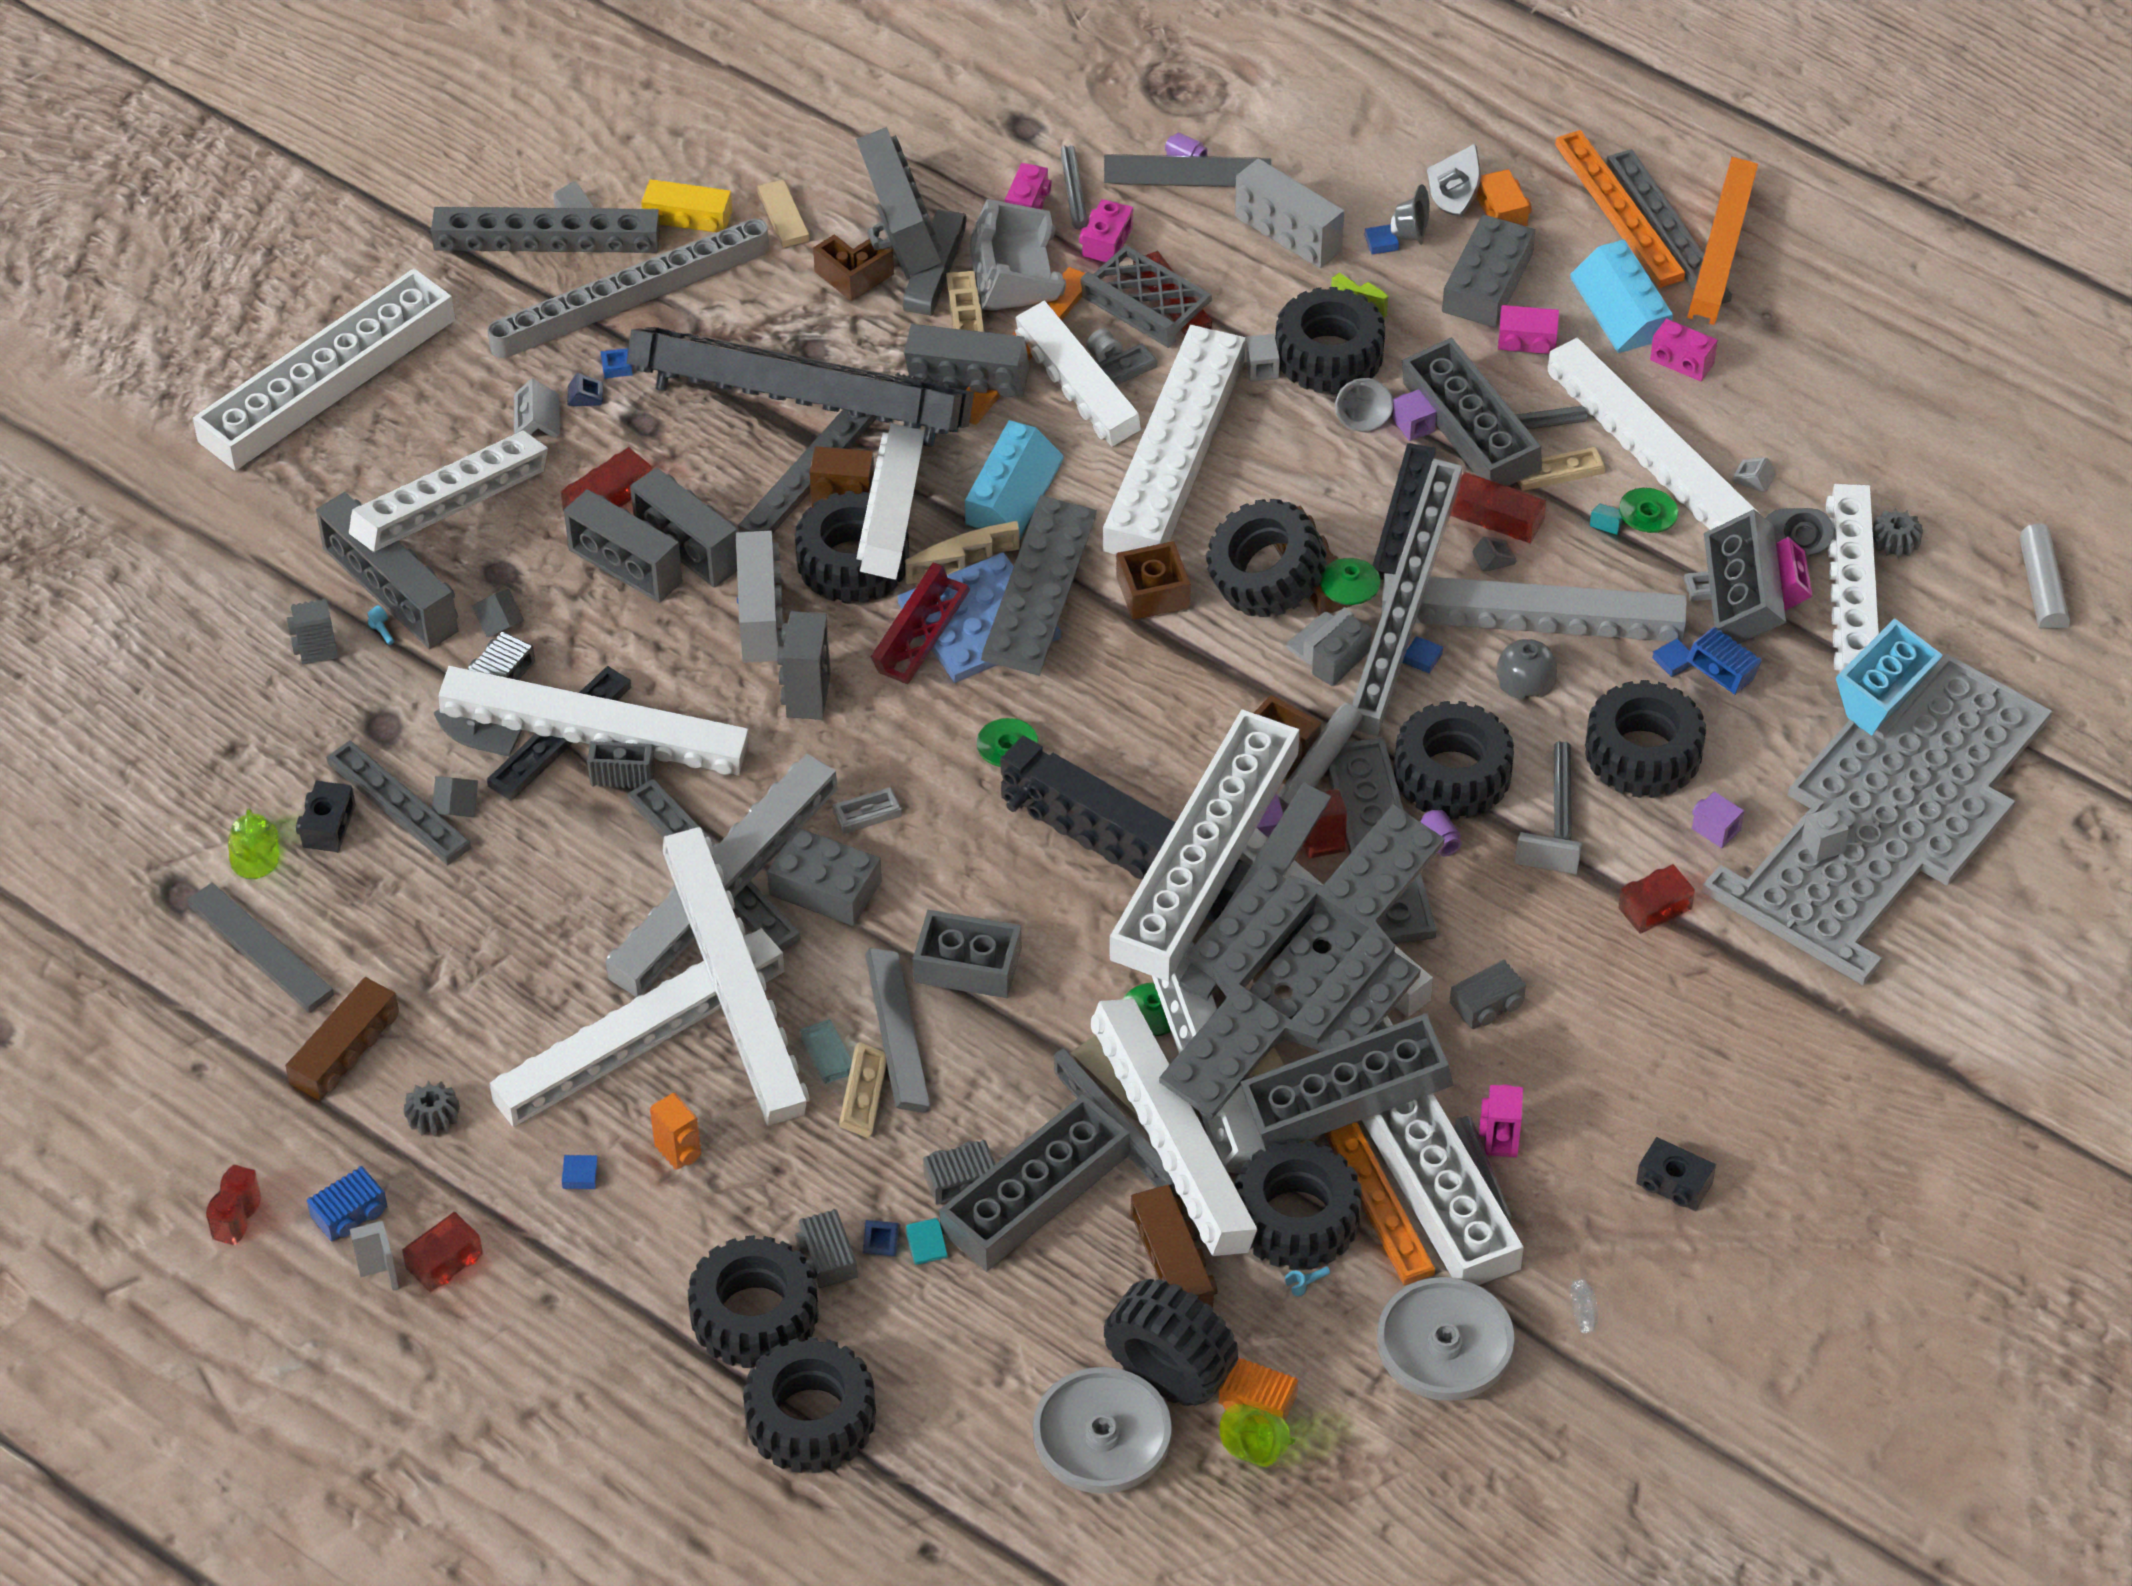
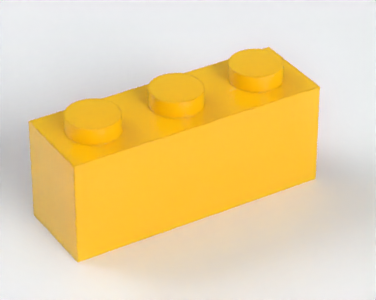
[641,179,733,233]

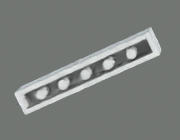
[1015,300,1141,447]

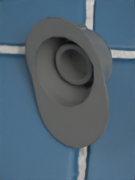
[1391,184,1430,245]
[1765,508,1834,555]

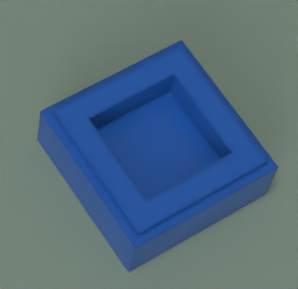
[1364,224,1399,255]
[600,348,633,379]
[1402,636,1443,674]
[1652,639,1693,677]
[562,1155,598,1189]

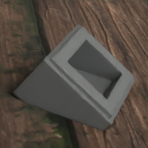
[1472,536,1517,572]

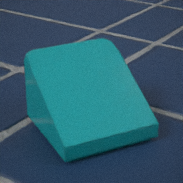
[1589,503,1624,535]
[906,1218,947,1265]

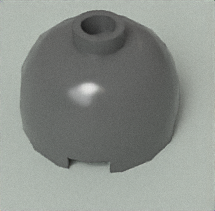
[1496,639,1557,700]

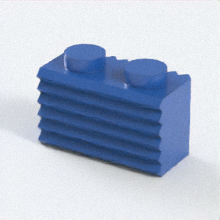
[1686,627,1762,695]
[307,1166,388,1242]

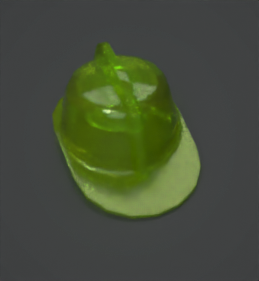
[228,809,280,879]
[1219,1404,1296,1467]

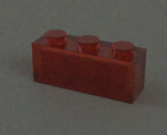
[560,447,652,512]
[1450,472,1547,544]

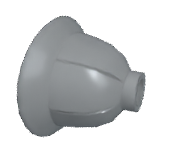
[1335,378,1393,432]

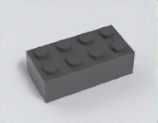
[1442,214,1536,328]
[904,324,1030,397]
[630,467,738,588]
[564,489,683,603]
[1704,509,1786,644]

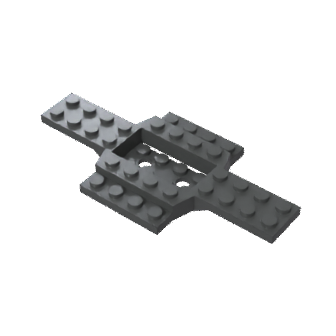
[1159,804,1445,1119]

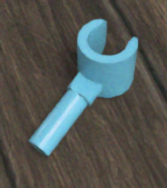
[368,605,394,645]
[1285,1266,1330,1296]

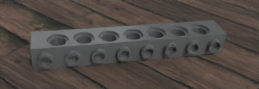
[431,207,660,253]

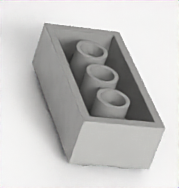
[1235,158,1344,269]
[736,531,784,663]

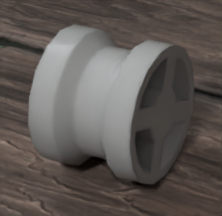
[1086,328,1123,362]

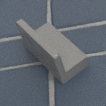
[514,378,560,438]
[1286,607,1354,666]
[1515,832,1582,874]
[350,1221,399,1291]

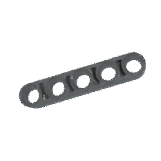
[903,209,967,316]

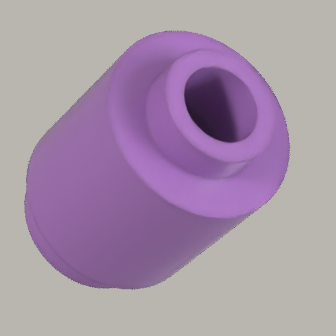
[1165,132,1208,156]
[1421,810,1462,857]

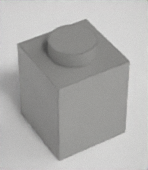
[1245,334,1279,381]
[1802,807,1849,862]

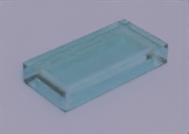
[800,1019,852,1084]

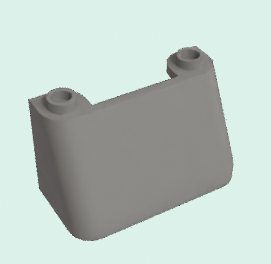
[970,199,1066,311]

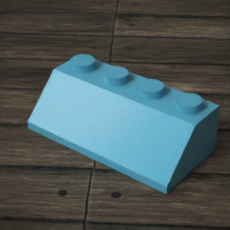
[1570,239,1673,353]
[965,420,1064,540]
[1836,618,1943,736]

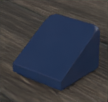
[567,373,603,407]
[862,1220,901,1257]

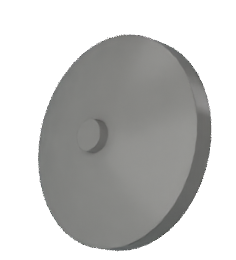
[1377,1277,1514,1400]
[1033,1367,1172,1494]

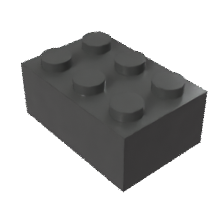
[777,611,831,720]
[767,827,882,926]
[913,909,1022,999]

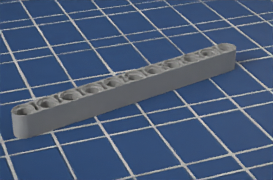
[488,219,769,358]

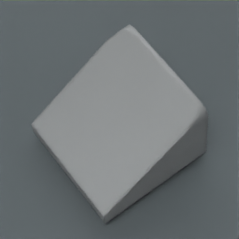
[553,181,593,208]
[1732,458,1775,492]

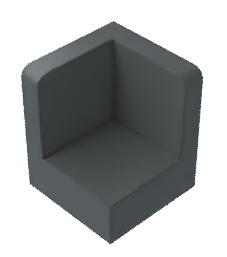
[472,589,524,637]
[432,776,478,817]

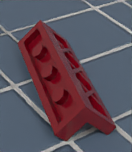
[870,562,970,685]

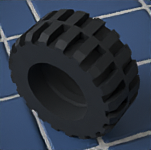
[1275,287,1386,394]
[795,491,910,604]
[1206,499,1327,617]
[1585,680,1706,798]
[1394,701,1514,819]
[1235,1140,1362,1270]
[687,1235,819,1368]
[1104,1279,1238,1406]
[743,1337,876,1473]

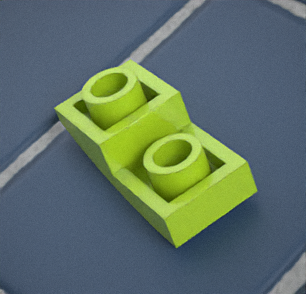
[1331,272,1388,318]

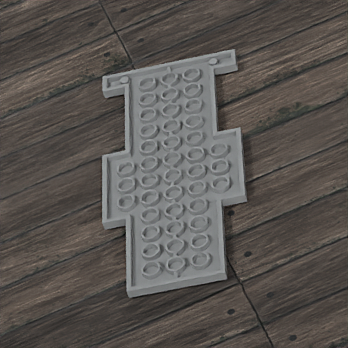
[1702,654,2052,985]

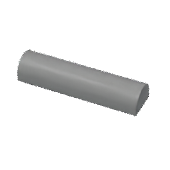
[2019,524,2070,628]
[1278,702,1362,813]

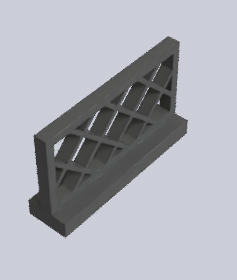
[1080,245,1212,348]

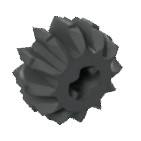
[1872,508,1923,559]
[403,1080,460,1137]

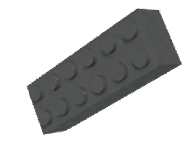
[856,127,942,276]
[1402,337,1542,494]
[316,492,459,650]
[1240,1013,1454,1151]
[939,1094,1130,1272]

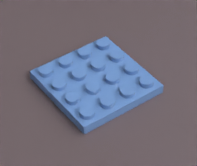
[898,552,1061,683]

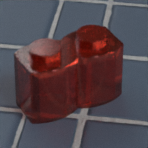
[206,1164,261,1245]

